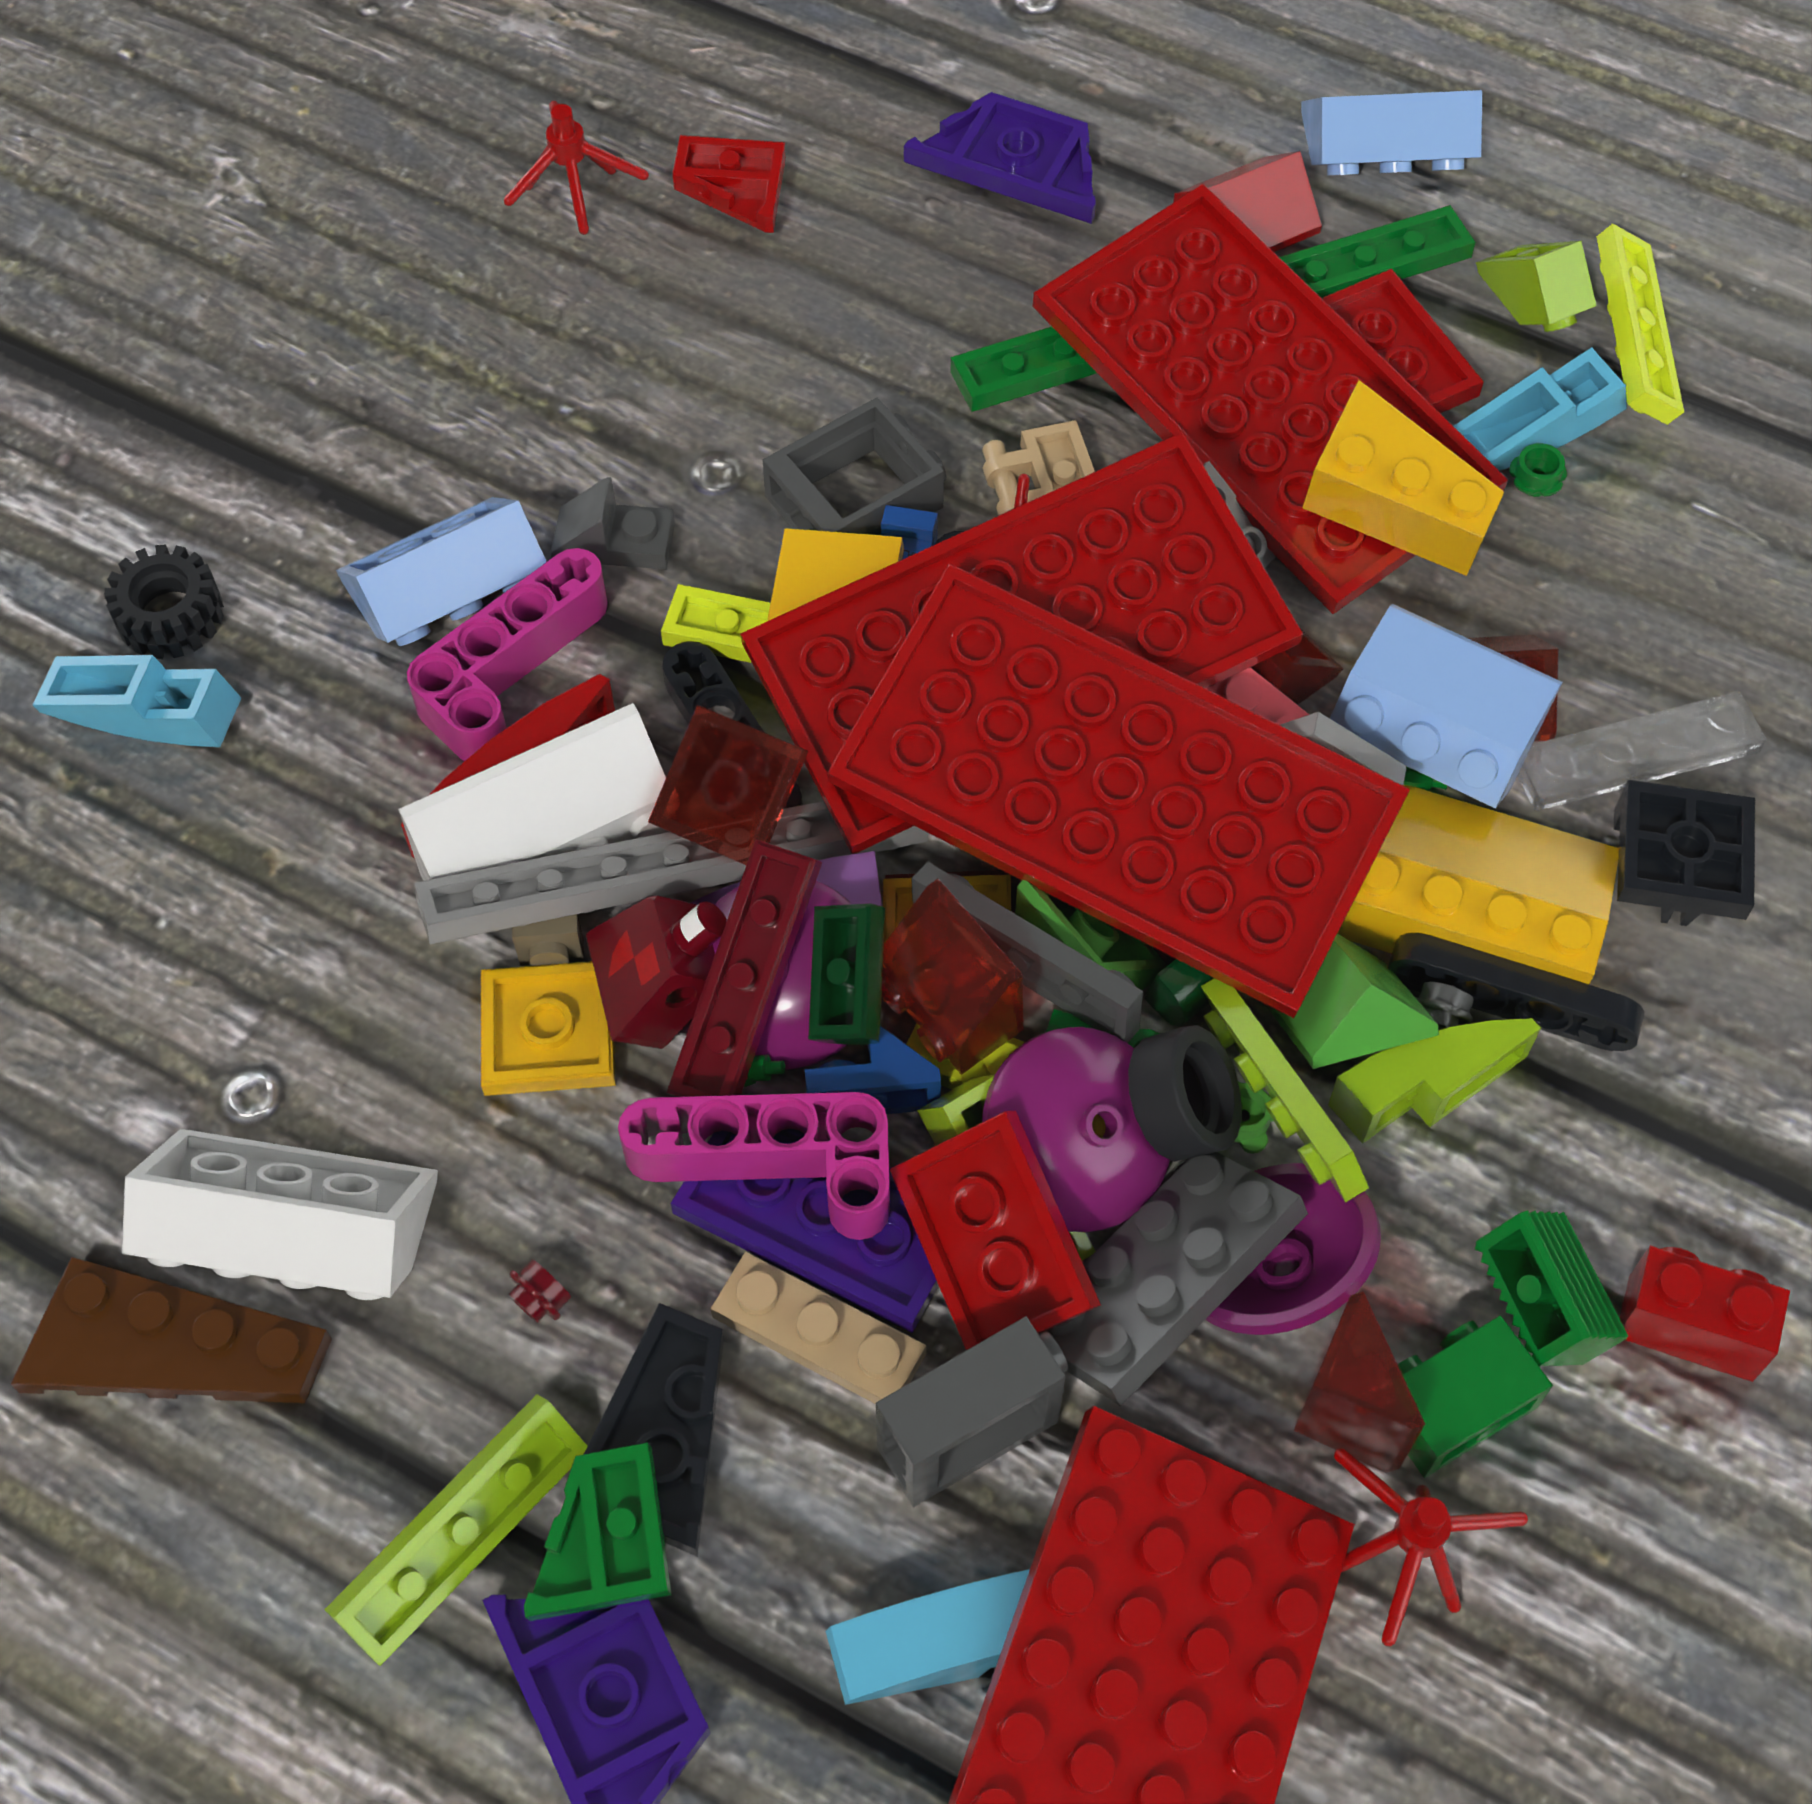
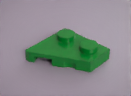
[524,1443,672,1621]

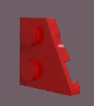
[672,135,786,233]

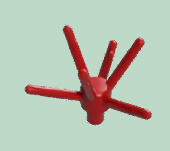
[504,101,649,235]
[1334,1448,1528,1647]

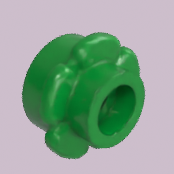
[1509,443,1567,497]

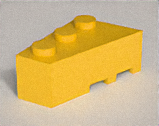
[1303,380,1504,576]

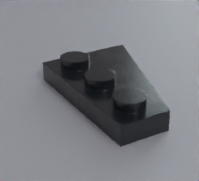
[583,1303,724,1557]

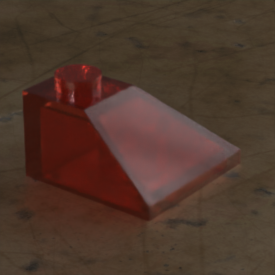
[648,705,808,865]

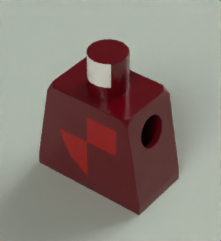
[586,896,727,1049]

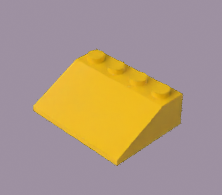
[1338,784,1619,984]

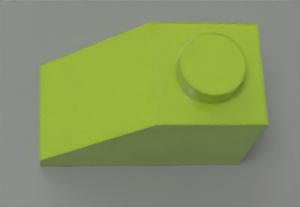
[1476,241,1597,332]

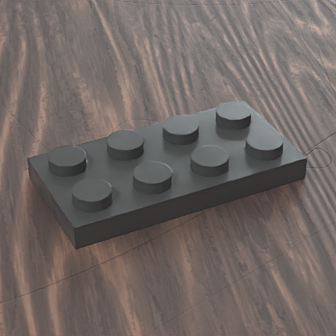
[1038,1152,1308,1406]

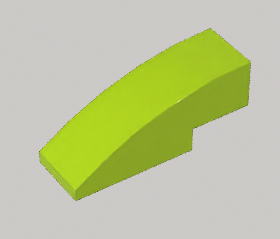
[1328,1018,1541,1144]

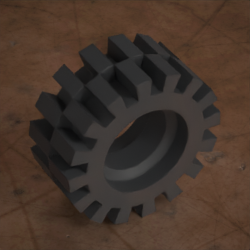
[104,544,224,659]

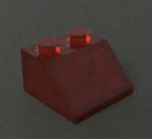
[882,878,1024,1075]

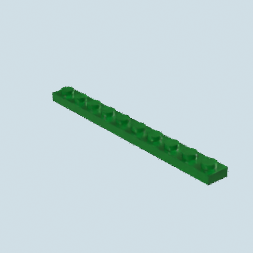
[950,205,1476,412]

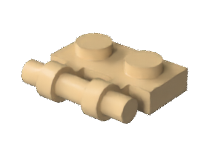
[982,420,1095,516]

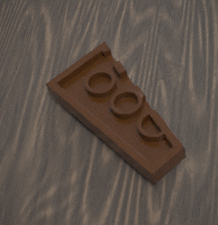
[10,1257,332,1403]

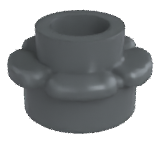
[1415,982,1474,1030]

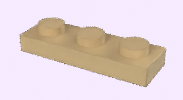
[710,1252,926,1404]

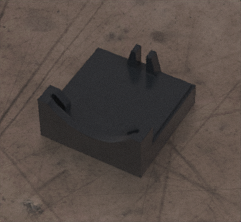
[1613,780,1755,926]

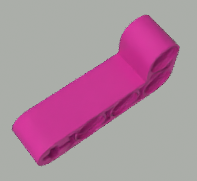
[407,548,608,761]
[618,1092,890,1240]

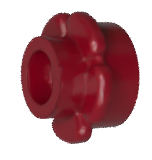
[508,1259,572,1323]

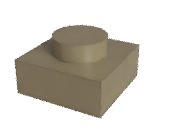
[512,914,584,966]

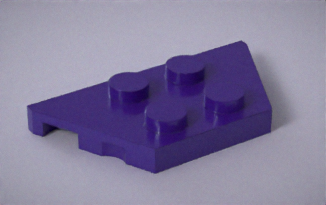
[904,92,1096,224]
[482,1594,711,1804]

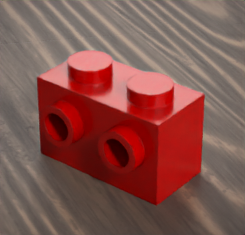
[1620,1245,1790,1382]

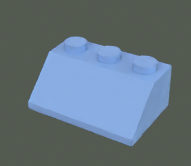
[1301,90,1482,176]
[336,497,547,646]
[1330,604,1563,809]

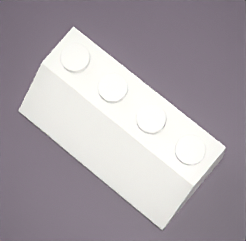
[398,703,677,881]
[122,1129,438,1300]

